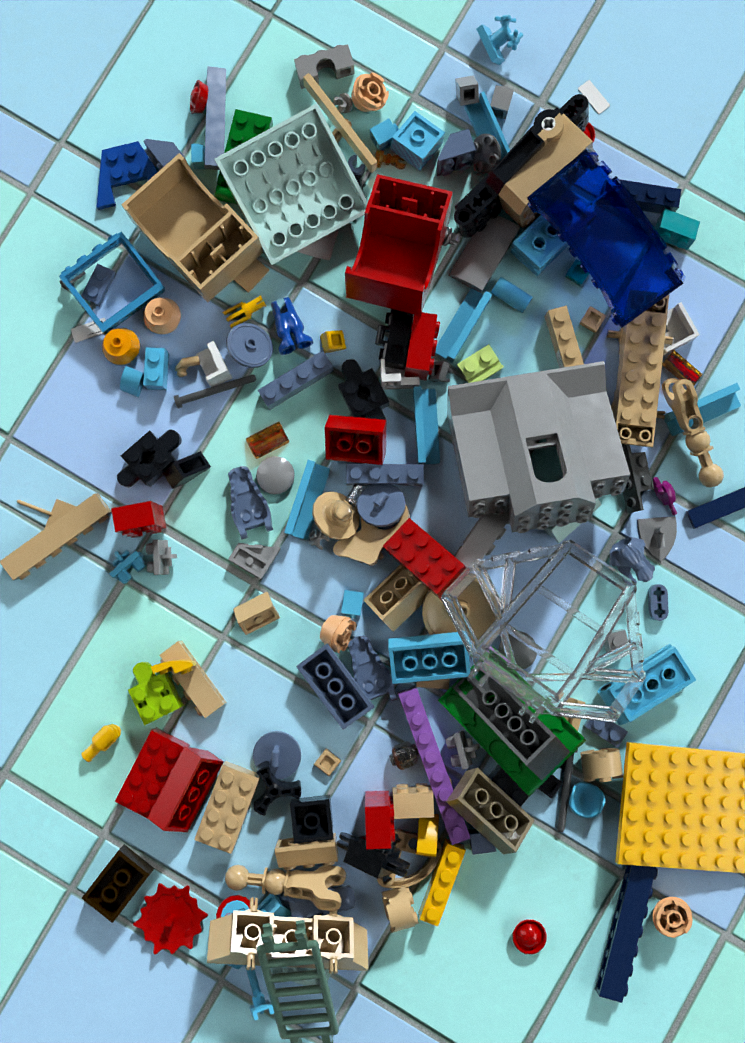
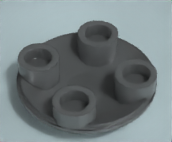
[499,631,537,670]

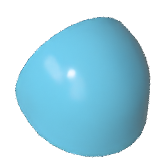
[569,782,605,818]

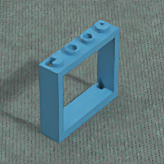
[59,231,165,336]

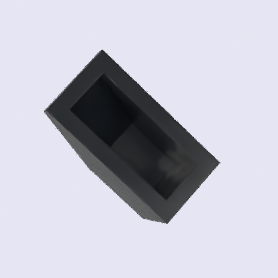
[163,451,211,489]

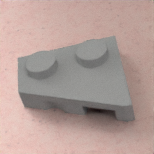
[228,543,281,580]

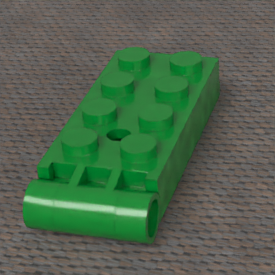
[214,109,273,205]

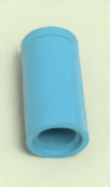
[491,277,533,313]

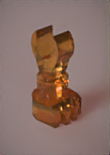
[375,149,406,169]

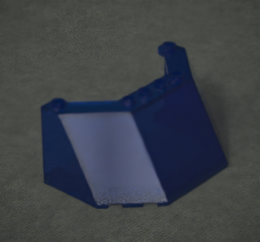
[527,149,686,328]

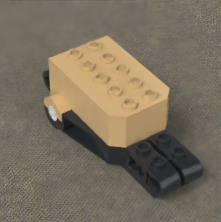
[454,94,593,238]

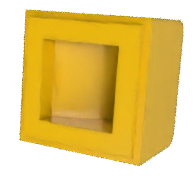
[320,330,346,353]

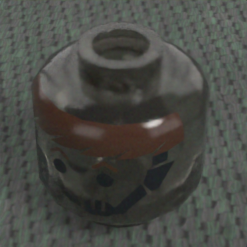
[389,741,420,770]

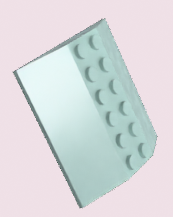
[214,103,368,265]

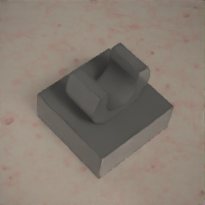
[428,361,453,382]

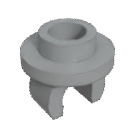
[333,93,353,113]
[442,227,460,246]
[308,529,330,550]

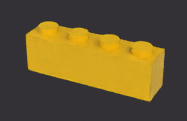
[418,838,466,926]

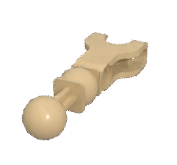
[662,378,724,487]
[225,865,346,911]

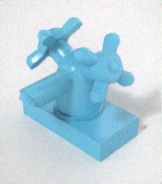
[476,15,523,65]

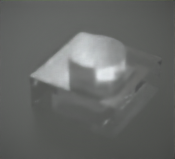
[345,484,364,510]

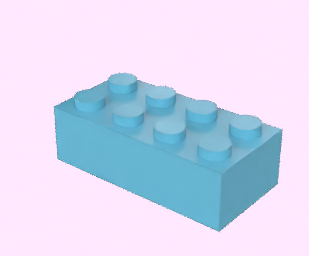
[388,631,471,684]

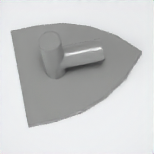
[638,517,677,562]

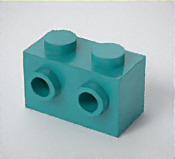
[653,209,700,250]

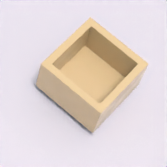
[392,783,434,819]

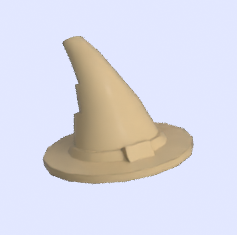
[312,491,360,540]

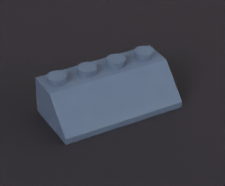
[296,643,374,730]

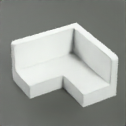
[663,302,700,356]
[196,341,233,387]
[380,359,420,390]

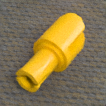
[222,295,266,329]
[81,724,121,762]

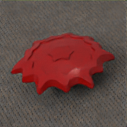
[133,883,208,955]

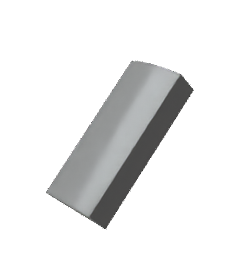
[449,216,521,293]

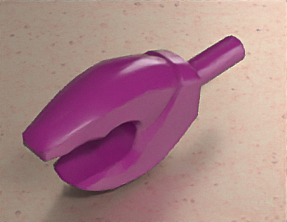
[653,477,677,515]

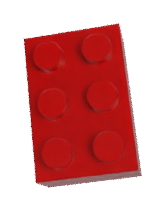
[404,312,440,381]
[325,415,387,465]
[111,501,166,538]

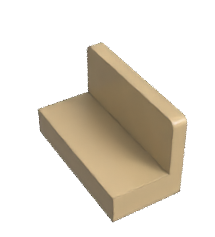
[233,592,280,635]

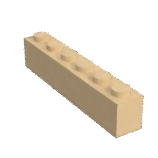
[0,493,112,580]

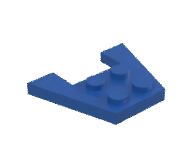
[97,141,158,210]

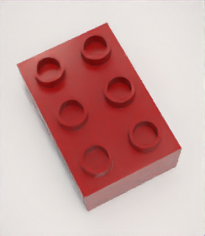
[345,174,453,316]

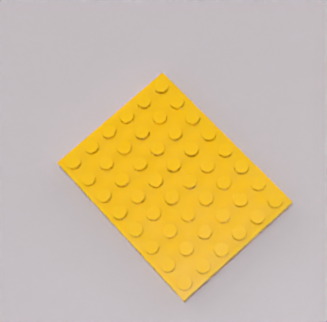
[615,742,745,873]

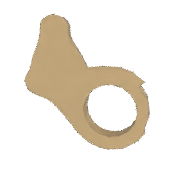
[333,506,410,566]

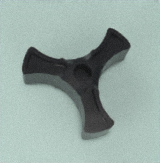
[254,761,301,816]

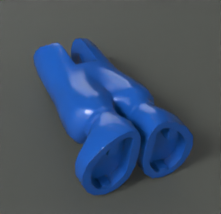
[271,297,313,355]

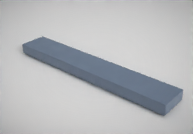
[204,66,226,170]

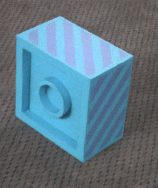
[390,111,445,171]

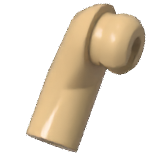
[175,356,200,377]

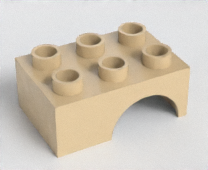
[121,153,263,303]

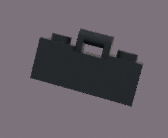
[375,309,413,370]

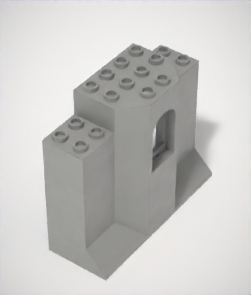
[447,361,630,533]

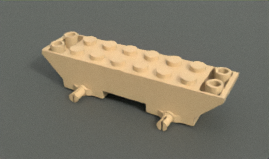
[607,290,673,447]
[207,897,368,974]

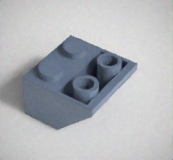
[436,129,476,176]
[143,139,188,170]

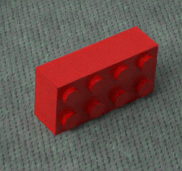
[383,518,469,602]
[115,727,190,819]
[148,747,224,832]
[365,791,395,849]

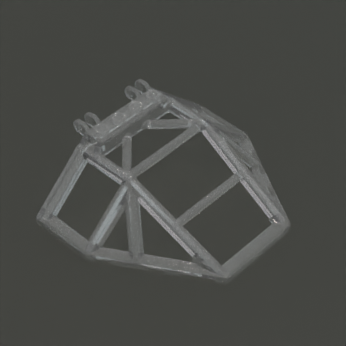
[441,540,646,724]

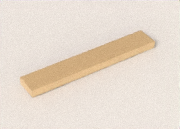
[303,73,377,173]

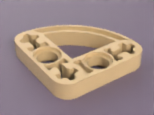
[377,829,442,889]

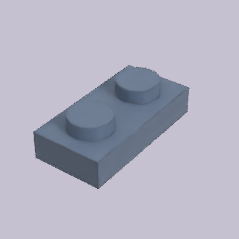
[81,263,116,307]
[584,710,628,748]

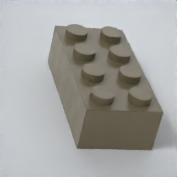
[446,768,535,854]

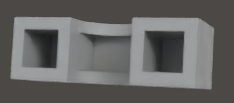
[294,44,355,89]

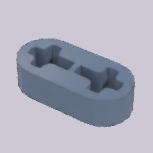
[648,584,669,621]

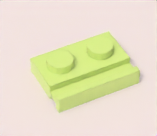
[457,344,504,383]

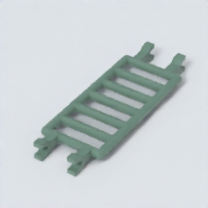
[257,920,339,1043]

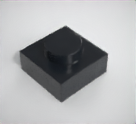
[538,775,563,799]

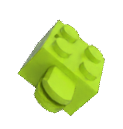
[128,662,184,725]

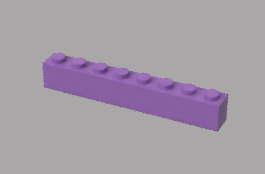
[398,686,470,845]

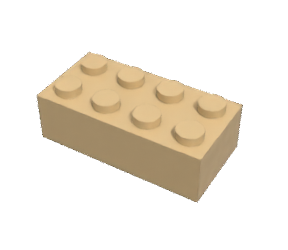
[194,761,261,854]

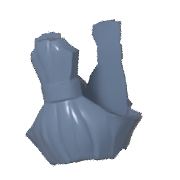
[609,536,655,589]

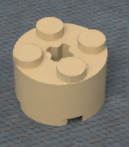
[581,748,623,782]
[381,886,419,933]

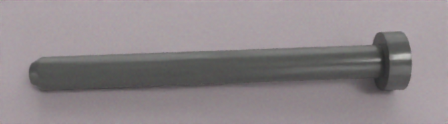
[174,374,256,409]
[557,749,578,832]

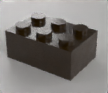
[82,844,155,923]

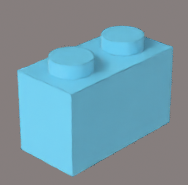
[143,347,169,391]

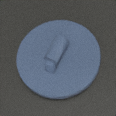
[226,323,273,368]
[357,484,406,527]
[253,731,301,779]

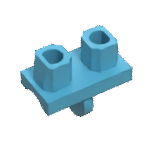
[109,550,147,584]

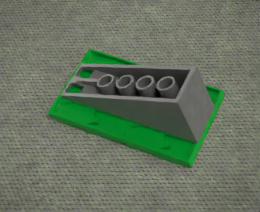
[438,646,586,797]

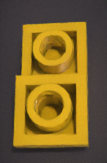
[151,660,196,675]
[416,814,439,857]

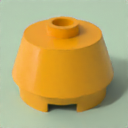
[102,328,140,365]

